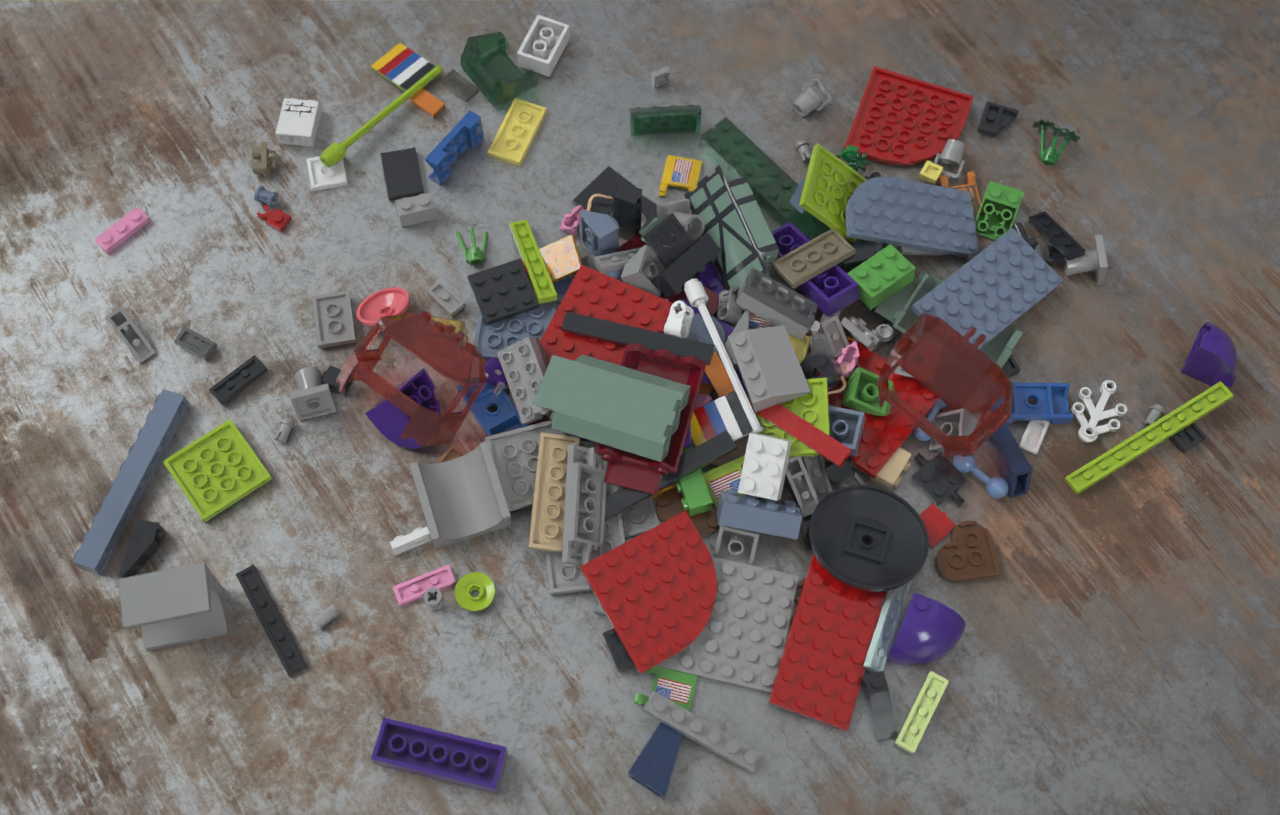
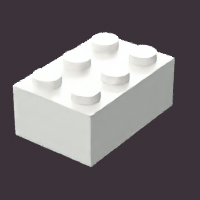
[517,15,570,77]
[738,433,792,501]

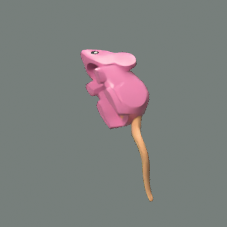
[560,194,614,236]
[828,341,860,395]

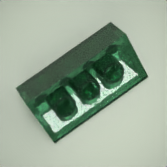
[629,104,702,136]

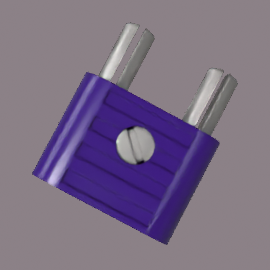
[477,357,508,396]

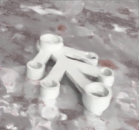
[1071,380,1127,443]

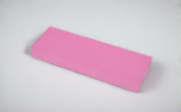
[393,565,457,607]

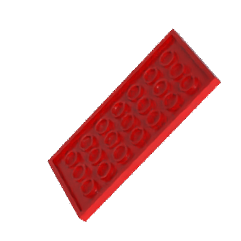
[768,553,887,731]

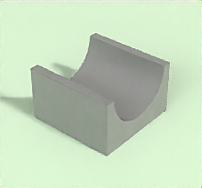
[410,441,511,549]
[119,562,229,651]

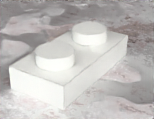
[390,527,432,556]

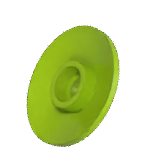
[455,572,495,612]

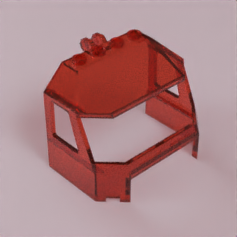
[335,311,487,447]
[877,312,1013,457]

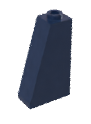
[983,418,1033,498]
[628,722,683,800]

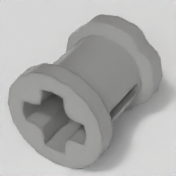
[423,588,443,611]

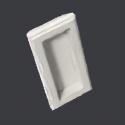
[1019,421,1050,455]

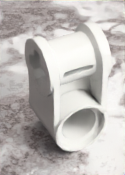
[664,301,694,339]

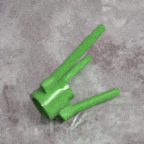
[456,227,488,266]

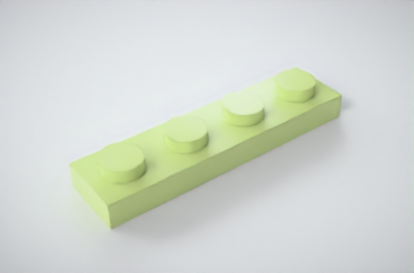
[894,671,949,754]

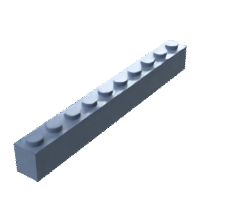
[73,389,189,576]

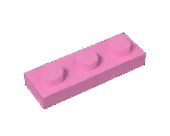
[94,206,151,254]

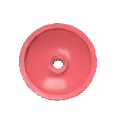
[356,287,410,327]

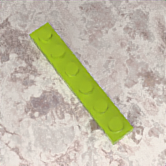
[509,219,557,304]

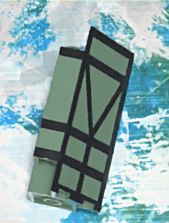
[684,164,779,299]

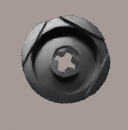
[800,354,842,392]

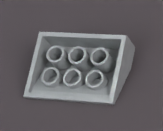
[728,325,811,412]

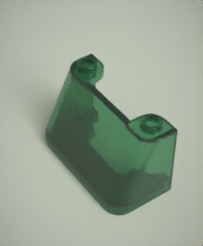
[460,32,540,107]

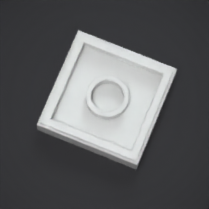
[306,157,348,192]

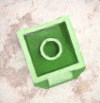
[842,367,894,416]

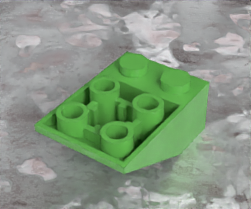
[975,181,1025,240]

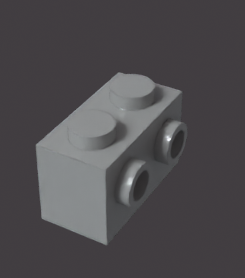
[396,193,437,227]

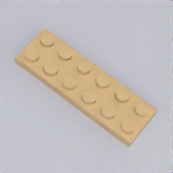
[528,432,580,553]

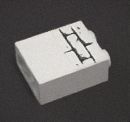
[276,98,322,147]

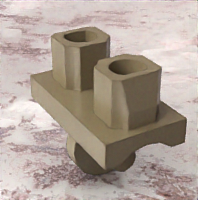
[252,141,281,179]

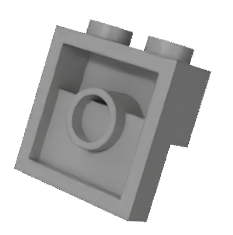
[840,315,882,352]

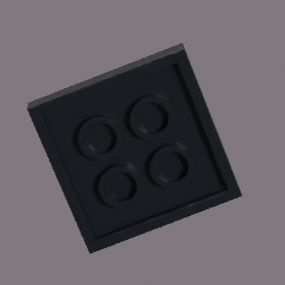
[467,258,539,326]

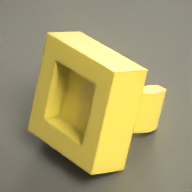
[919,161,943,184]

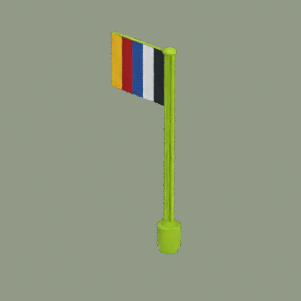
[319,43,443,168]

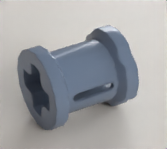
[254,186,279,207]

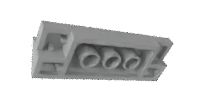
[562,444,608,567]

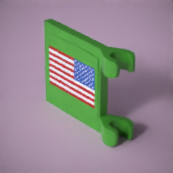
[634,666,697,712]

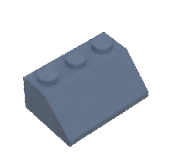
[579,210,619,258]

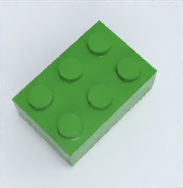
[847,244,916,310]

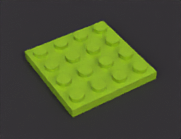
[799,144,867,243]
[755,377,830,458]
[162,419,272,523]

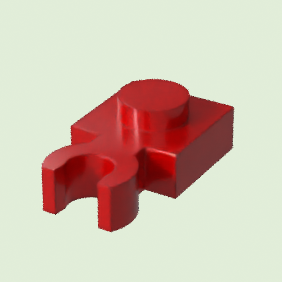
[256,205,292,233]

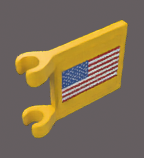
[659,155,702,197]

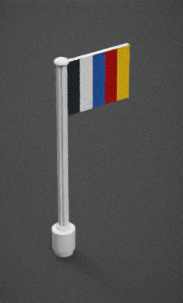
[684,279,763,447]

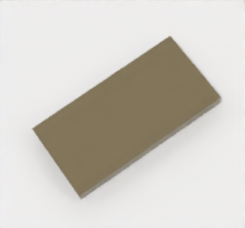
[772,229,855,289]

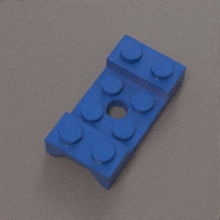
[425,110,484,186]
[456,379,527,437]
[990,382,1073,424]

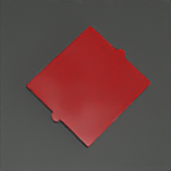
[919,503,956,549]

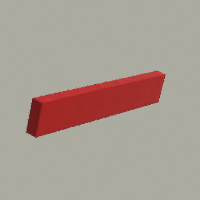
[748,398,852,467]

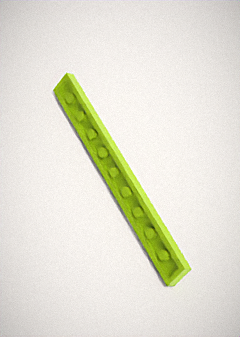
[1064,381,1234,495]

